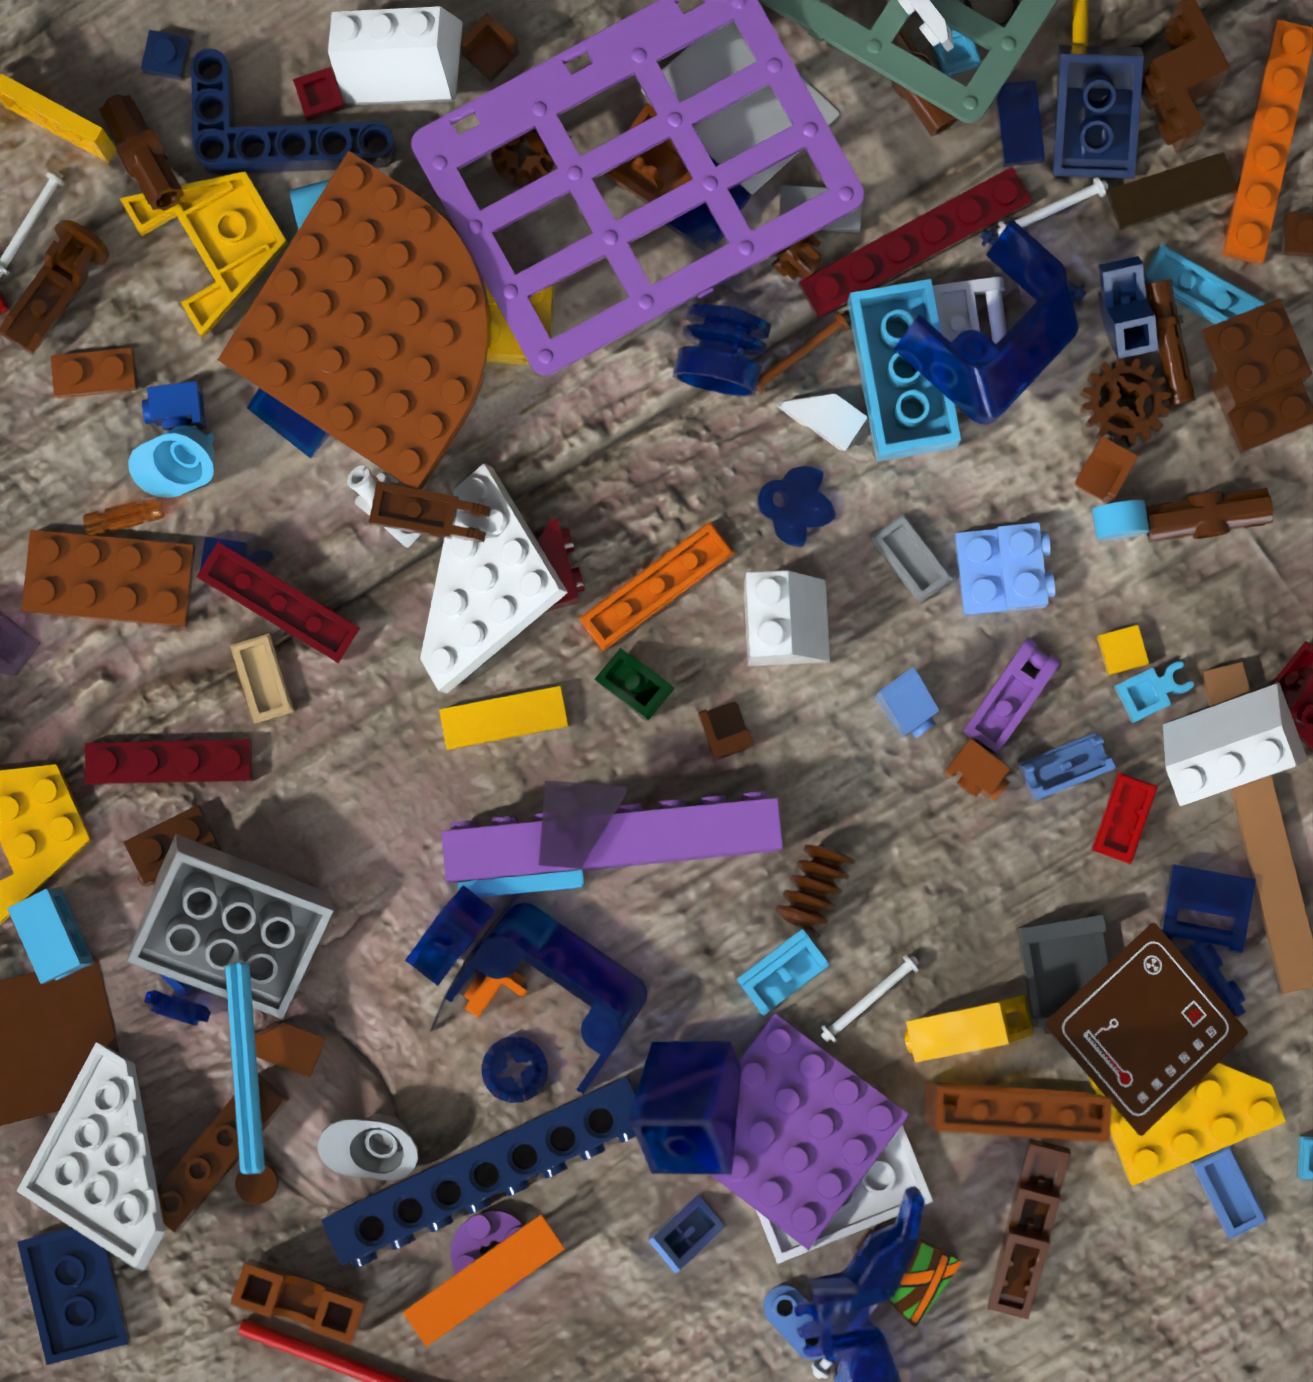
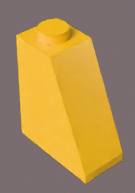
[905,994,1034,1063]

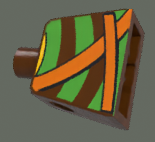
[855,1228,962,1328]

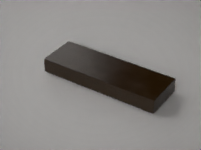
[1106,152,1237,231]

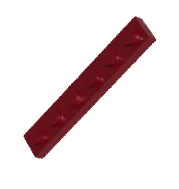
[798,166,1032,320]

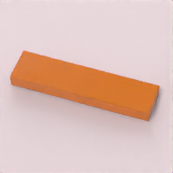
[579,521,735,652]
[402,1213,565,1347]

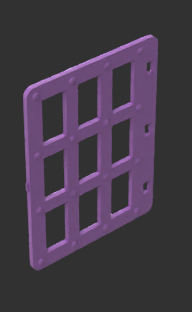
[411,0,864,376]

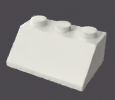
[328,6,463,105]
[1163,683,1308,806]

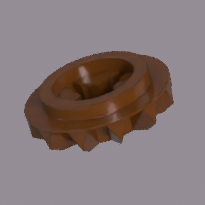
[491,129,554,186]

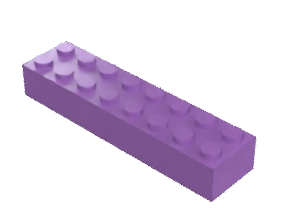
[441,791,783,884]

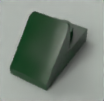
[594,648,675,721]

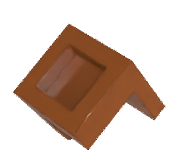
[1075,436,1138,504]

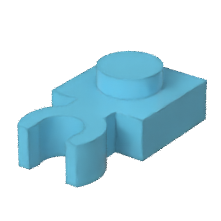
[1114,661,1194,723]

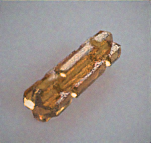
[83,496,165,536]

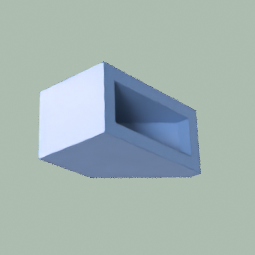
[874,667,939,738]

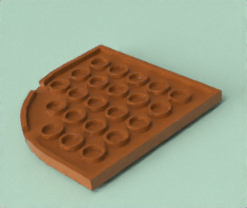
[217,151,491,490]

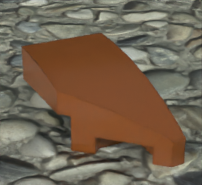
[255,1022,326,1077]

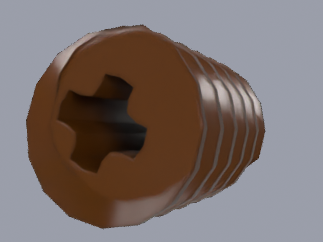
[775,844,856,937]

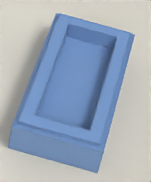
[1190,1146,1268,1239]

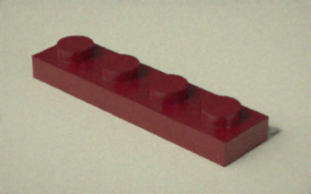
[196,541,360,664]
[85,739,252,785]

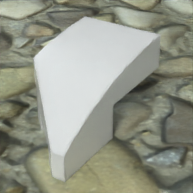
[777,393,868,451]

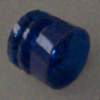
[673,304,771,397]

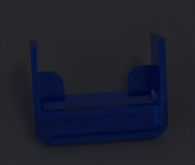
[894,220,1079,425]
[444,903,647,1095]

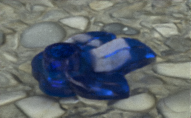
[757,466,836,547]

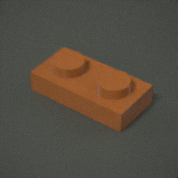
[50,347,138,399]

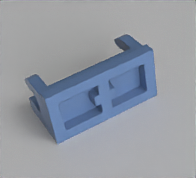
[1018,733,1116,802]

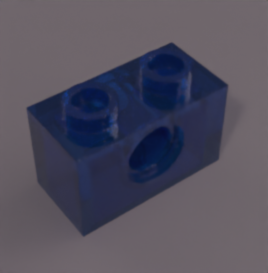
[405,885,496,986]

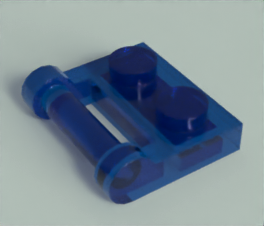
[1159,864,1256,953]

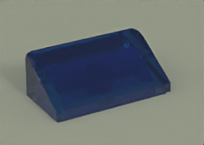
[247,388,330,459]

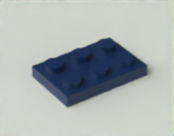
[17,1227,131,1365]

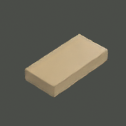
[230,633,295,725]

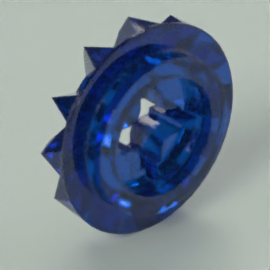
[144,990,211,1026]
[481,1036,548,1103]

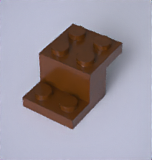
[1141,0,1230,154]
[1201,298,1313,454]

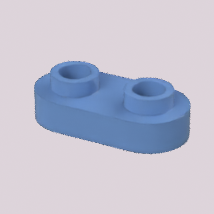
[763,1284,834,1360]

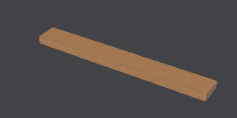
[1201,662,1313,994]

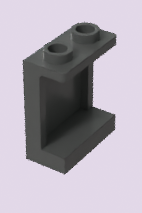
[1017,915,1108,1034]

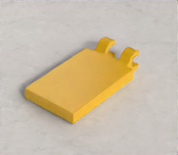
[0,72,116,163]

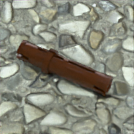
[1145,279,1196,405]

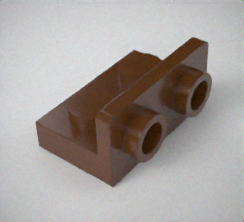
[123,805,222,887]

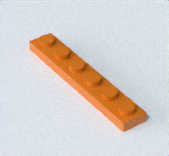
[1221,19,1313,265]

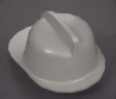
[317,1114,418,1181]

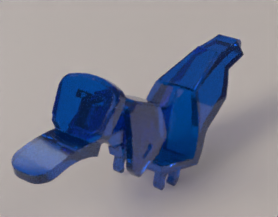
[794,1186,925,1382]

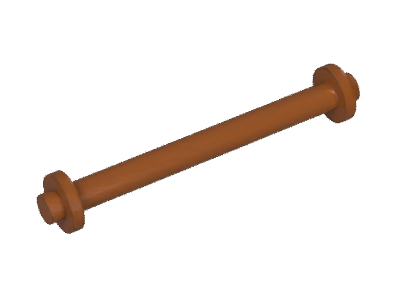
[748,312,851,394]

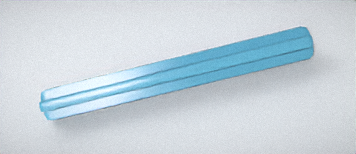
[225,963,265,1174]

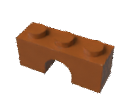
[230,1258,369,1344]

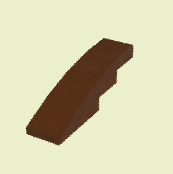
[988,1138,1071,1320]

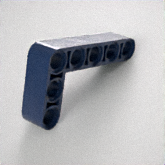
[191,48,397,174]

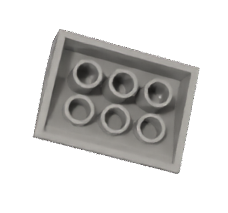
[127,834,334,1019]

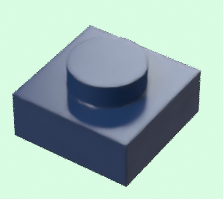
[141,30,191,81]

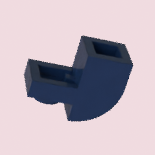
[1098,256,1158,359]

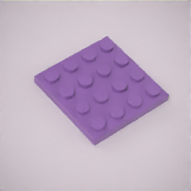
[675,1014,909,1250]

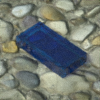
[995,80,1045,167]

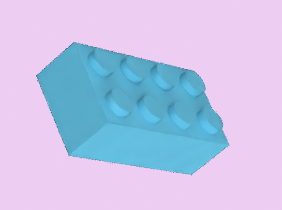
[847,279,961,462]

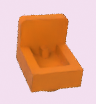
[464,965,529,1018]

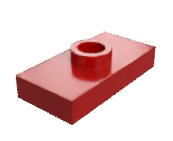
[1090,772,1158,865]

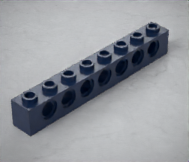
[321,1075,648,1269]

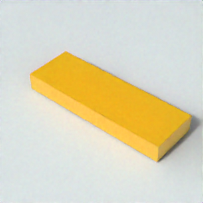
[439,686,569,751]

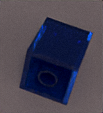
[629,1040,741,1175]

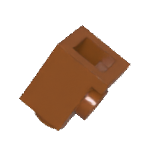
[942,738,1010,801]

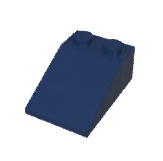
[1053,45,1144,179]

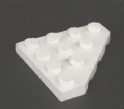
[420,464,568,693]
[17,1042,165,1271]

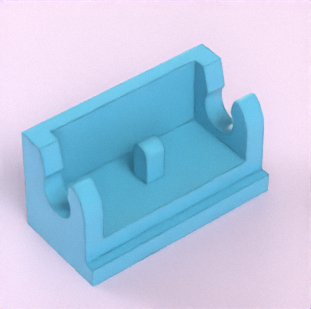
[7,888,95,984]
[736,929,829,1016]

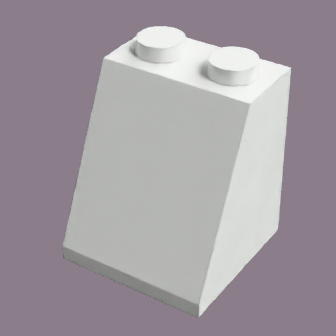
[744,571,830,666]

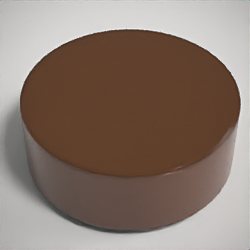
[235,1162,279,1204]

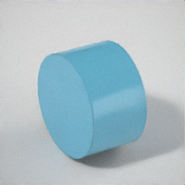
[1091,500,1150,541]

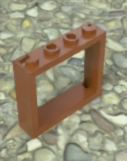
[923,1081,1112,1142]

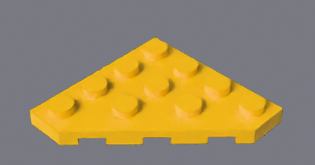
[1087,1061,1286,1186]

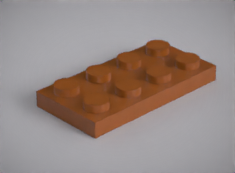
[21,530,196,628]

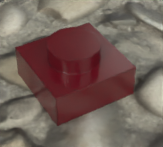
[293,67,345,121]

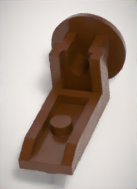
[0,220,109,355]

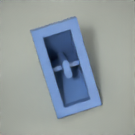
[648,1194,725,1274]

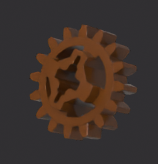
[1080,358,1171,448]

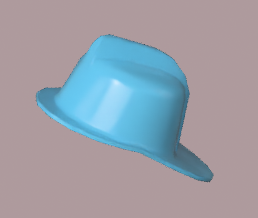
[128,425,215,498]

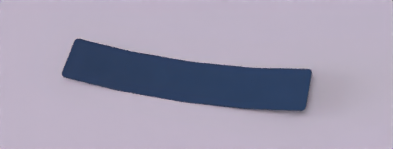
[430,894,522,1032]

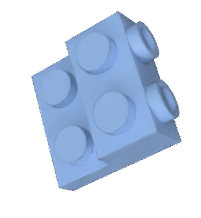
[954,522,1055,616]

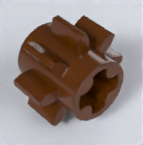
[771,234,821,280]

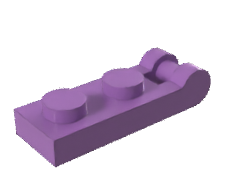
[962,637,1062,755]

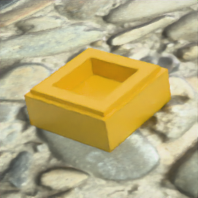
[1097,625,1149,676]

